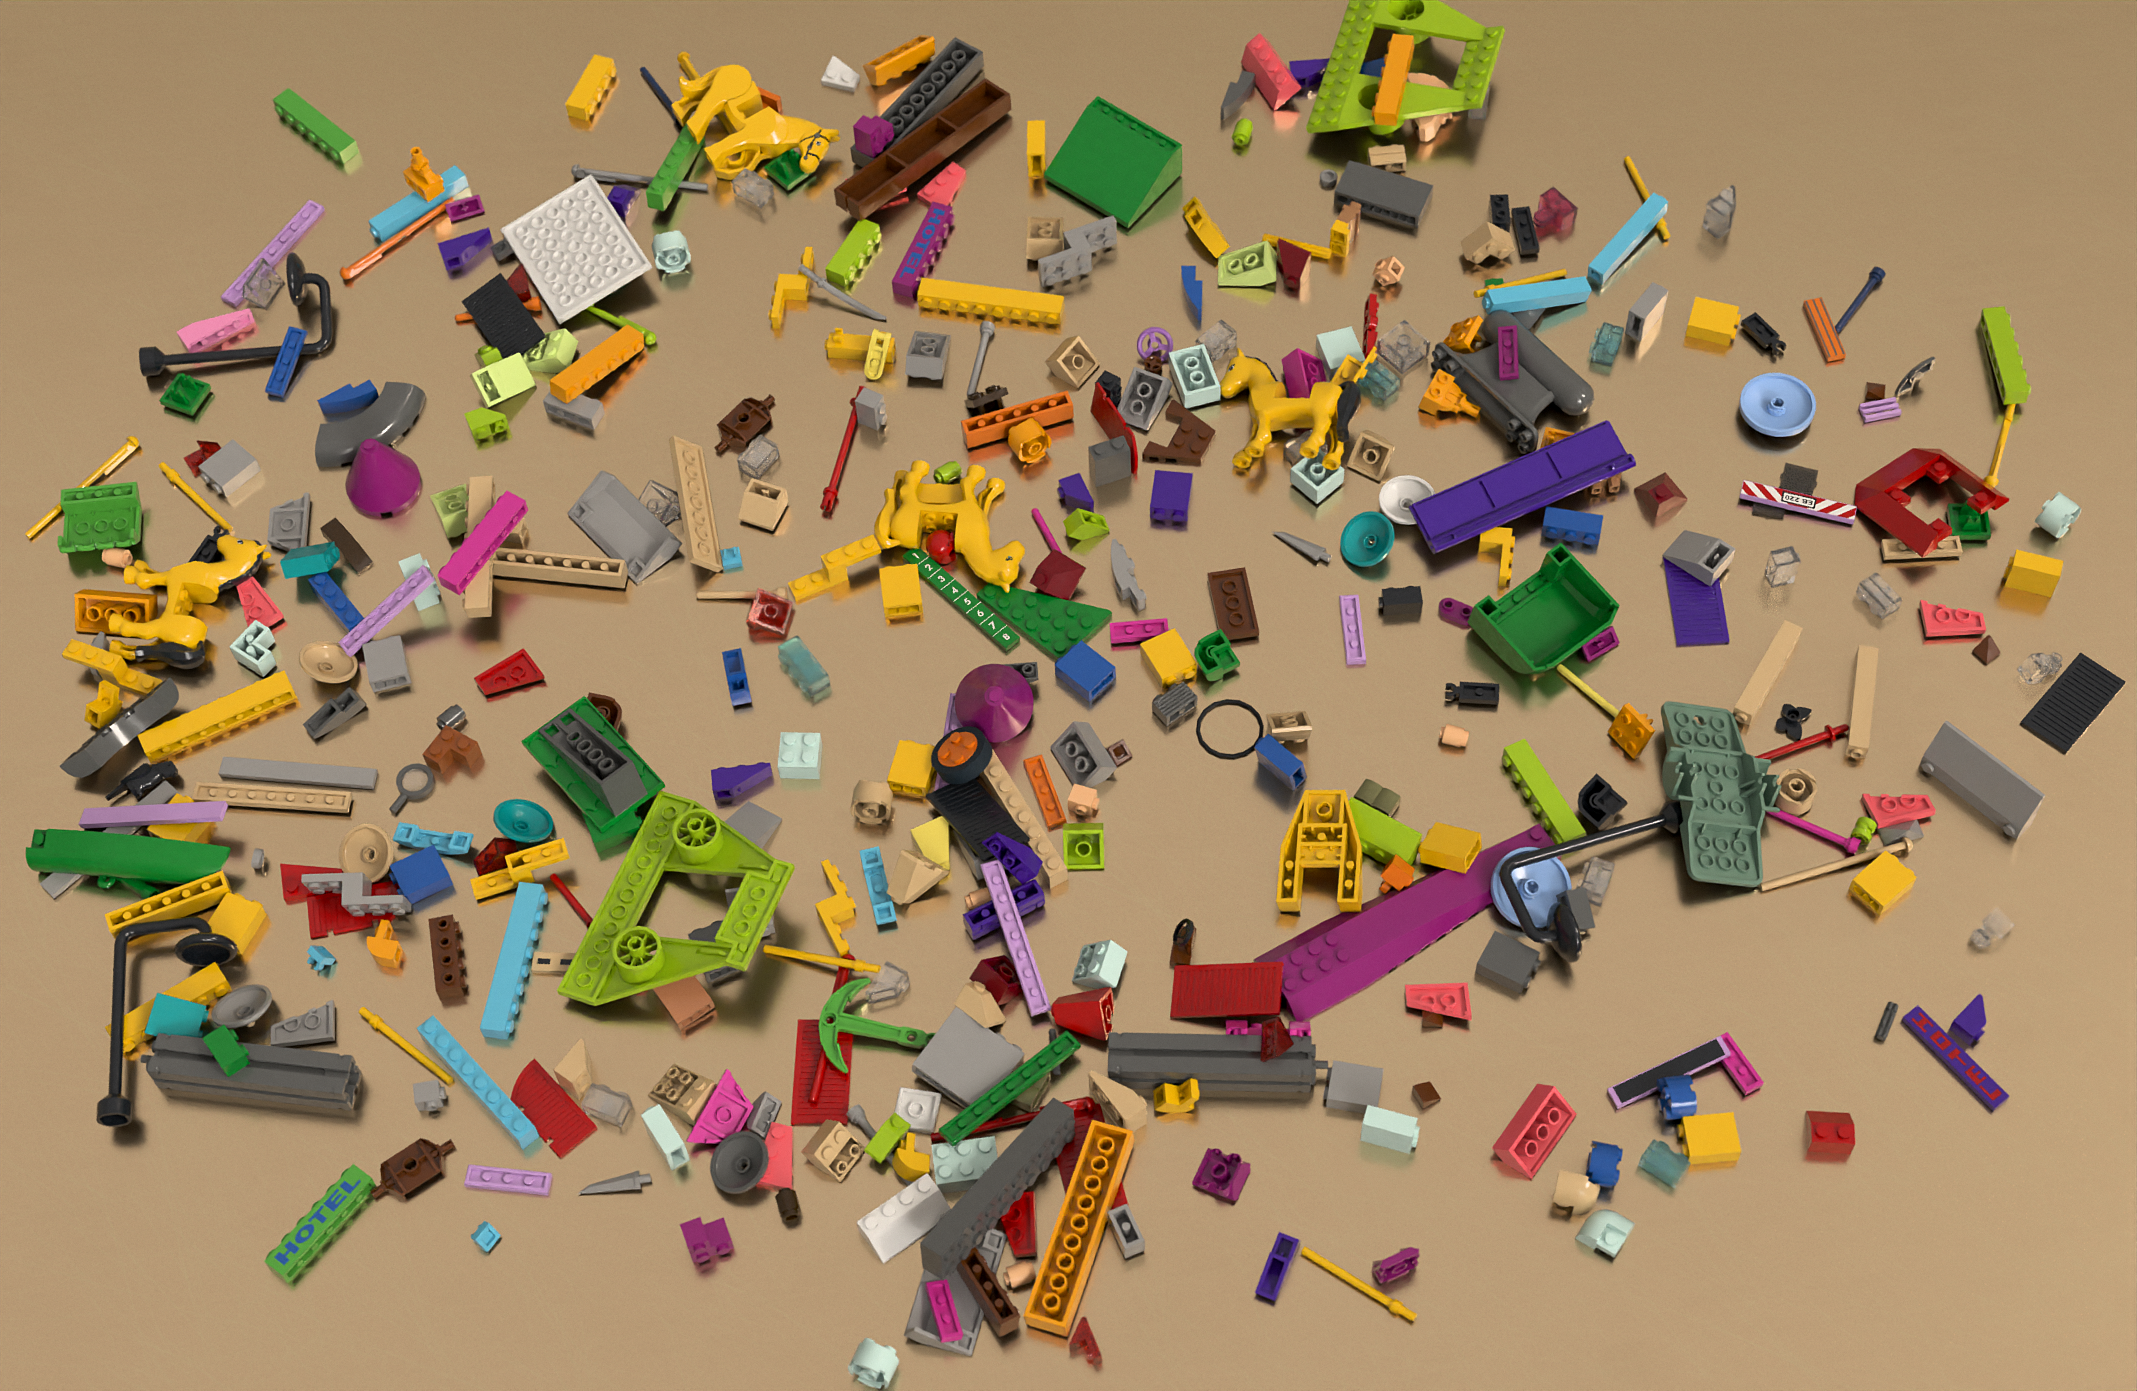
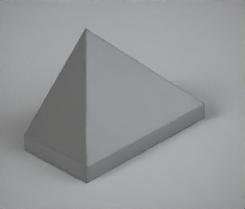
[1877,820,1924,846]
[746,1092,781,1139]

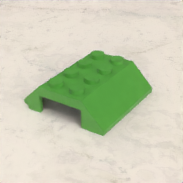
[57,482,142,553]

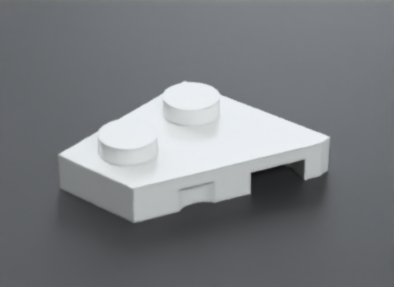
[821,56,860,92]

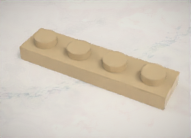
[1881,536,1963,560]

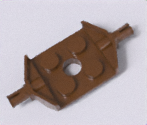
[714,394,775,453]
[370,1138,455,1199]

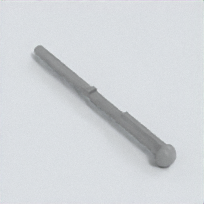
[571,164,708,191]

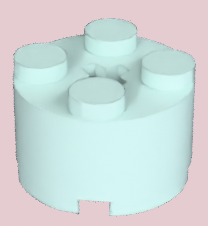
[652,230,691,273]
[2035,492,2081,538]
[848,1338,899,1388]

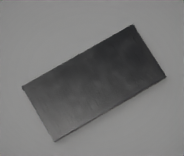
[461,273,547,359]
[2020,652,2126,754]
[926,778,1030,862]

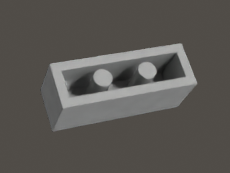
[543,391,605,430]

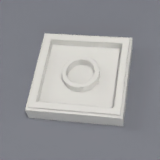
[894,1087,942,1134]

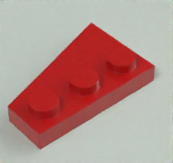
[474,648,545,695]

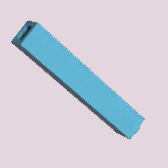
[369,165,469,242]
[1588,192,1668,285]
[1482,276,1592,314]

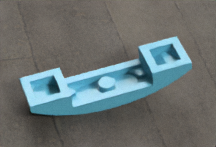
[393,822,474,855]
[859,846,897,925]

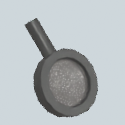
[389,763,435,814]

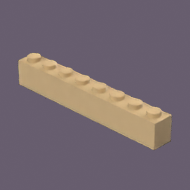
[462,476,496,618]
[493,547,628,588]
[980,749,1068,888]

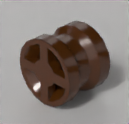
[1144,355,1162,376]

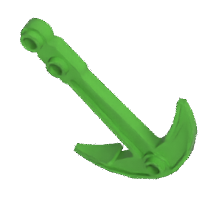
[819,978,935,1074]

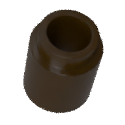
[775,1188,801,1222]

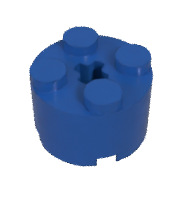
[1657,1074,1697,1120]
[1586,1141,1623,1188]

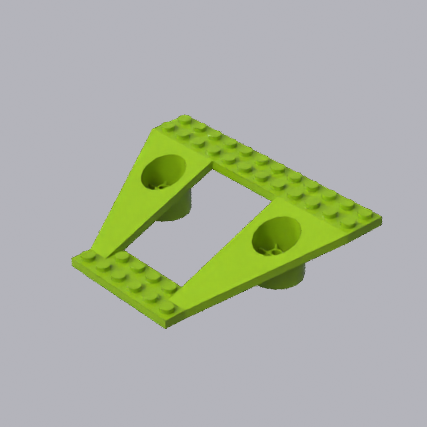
[1306,0,1505,135]
[557,791,795,1006]

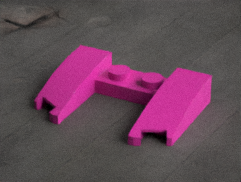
[1226,1020,1311,1038]

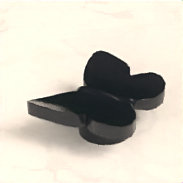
[1775,704,1812,741]

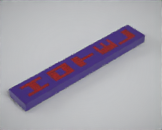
[1902,1005,2010,1111]

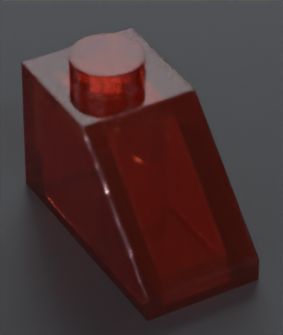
[506,264,531,303]
[473,837,519,876]

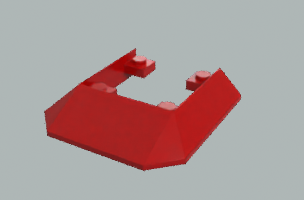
[1855,448,2009,558]

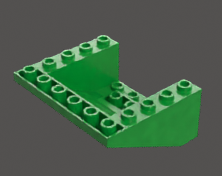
[1044,96,1182,228]

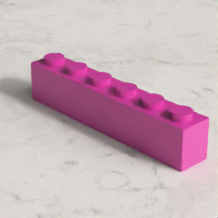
[437,491,528,595]

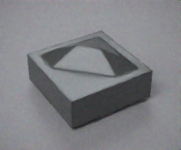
[490,238,514,261]

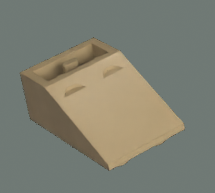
[648,1064,716,1126]

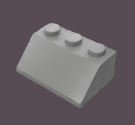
[1050,721,1117,788]

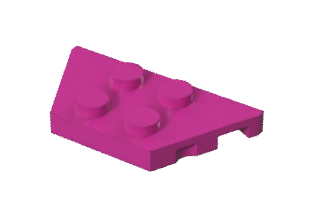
[686,1069,753,1144]

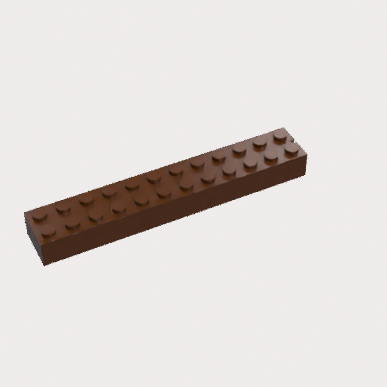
[834,78,1012,222]

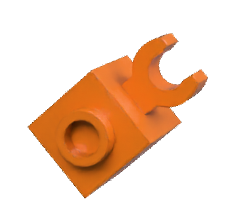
[1379,854,1415,894]

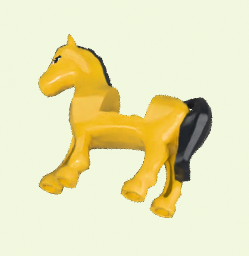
[1219,348,1361,470]
[109,535,271,669]

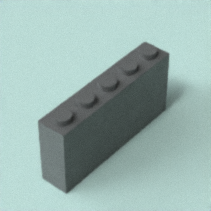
[1334,160,1434,228]

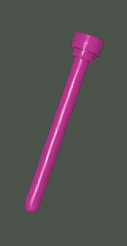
[1031,508,1063,554]
[1767,810,1861,855]

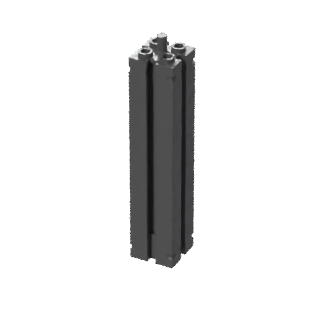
[1108,1032,1328,1093]
[141,1033,362,1111]

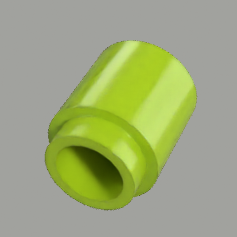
[1232,118,1253,145]
[933,461,962,484]

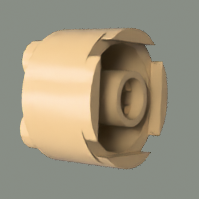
[1774,768,1817,817]
[850,780,893,825]

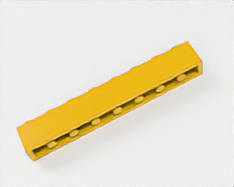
[917,278,1065,324]
[137,670,297,763]

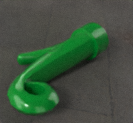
[97,876,160,900]

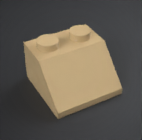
[1045,336,1100,388]
[553,1038,593,1100]

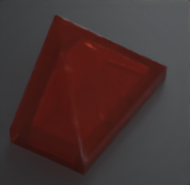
[1261,1016,1294,1062]

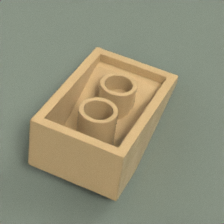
[1026,217,1064,261]
[1266,711,1312,744]
[1088,1070,1147,1132]

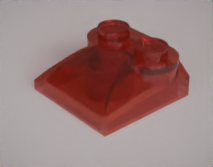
[746,588,794,636]

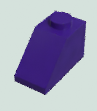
[607,185,641,217]
[1057,473,1094,512]
[1949,994,1987,1045]

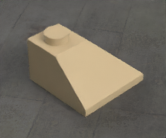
[1347,430,1395,481]
[954,981,1006,1028]

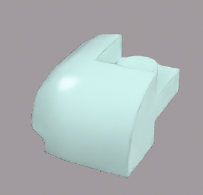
[1575,1209,1635,1258]

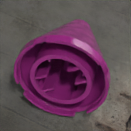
[345,439,421,516]
[955,664,1034,743]

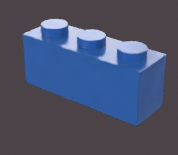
[1541,507,1603,545]

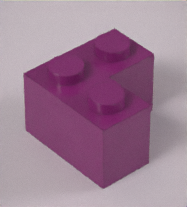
[853,115,894,158]
[680,1217,734,1263]

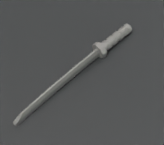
[798,264,887,320]

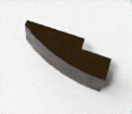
[320,517,374,575]

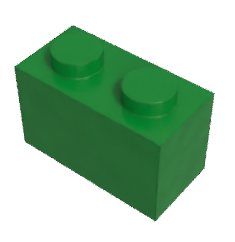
[202,1024,250,1077]

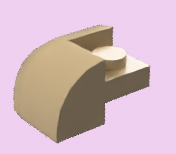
[1552,1170,1600,1215]

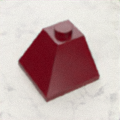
[1277,239,1311,290]
[1634,472,1688,517]
[1029,549,1086,601]

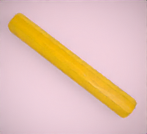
[1262,233,1332,259]

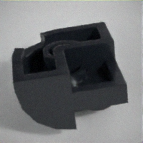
[1578,773,1628,830]

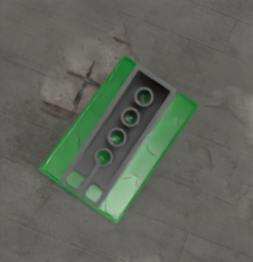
[521,696,666,833]

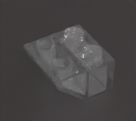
[1702,185,1736,239]

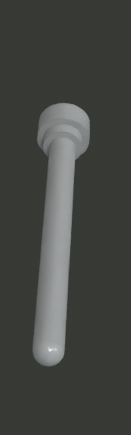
[967,321,995,398]
[847,1104,914,1186]

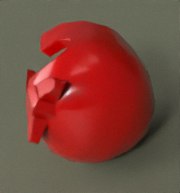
[926,529,956,564]

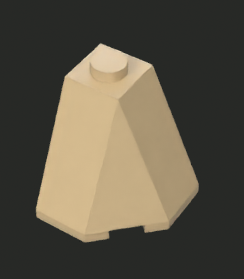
[887,850,949,905]

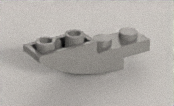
[1111,538,1147,611]

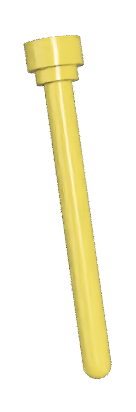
[1556,664,1620,720]

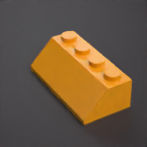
[863,35,935,87]
[74,589,158,635]

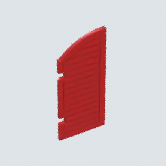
[1090,382,1138,475]
[307,881,400,939]
[510,1058,597,1158]

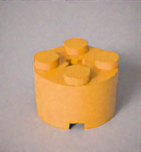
[1008,418,1052,463]

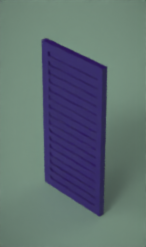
[1662,557,1730,645]

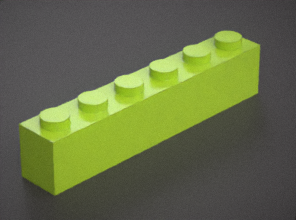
[1980,306,2031,405]
[1502,738,1586,844]

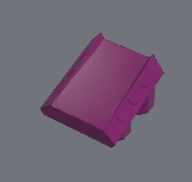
[1192,1148,1251,1200]
[1371,1247,1420,1283]

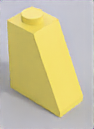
[910,816,950,870]

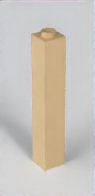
[1732,620,1803,726]
[1845,645,1879,758]

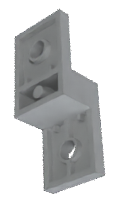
[1038,216,1117,287]
[301,872,411,917]

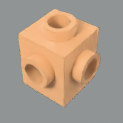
[1372,256,1405,286]

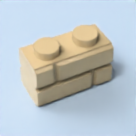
[1367,144,1407,172]

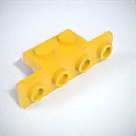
[1330,347,1378,385]

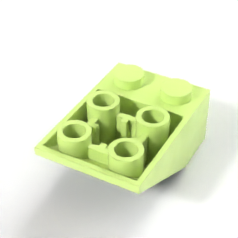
[522,328,578,373]
[470,352,536,409]

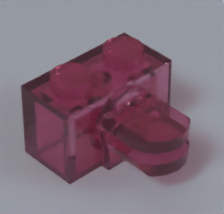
[1533,187,1578,231]

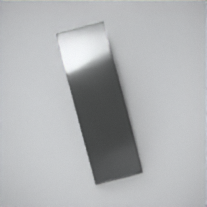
[1221,71,1255,120]
[303,687,367,739]

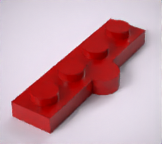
[1362,293,1379,364]

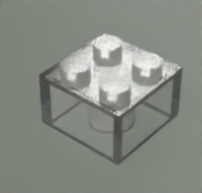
[1377,320,1430,375]

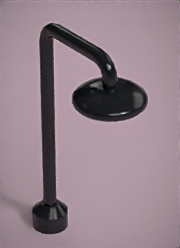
[139,252,333,377]
[1499,800,1683,963]
[96,917,238,1127]

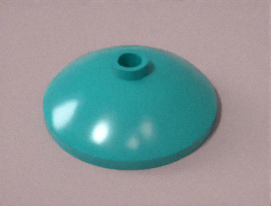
[1340,511,1394,567]
[493,799,553,843]

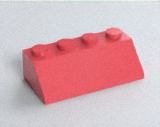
[1241,33,1302,110]
[1492,1084,1577,1179]

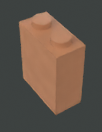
[653,976,715,1030]

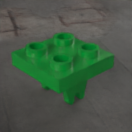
[764,148,812,190]
[159,373,212,416]
[1947,500,1991,540]

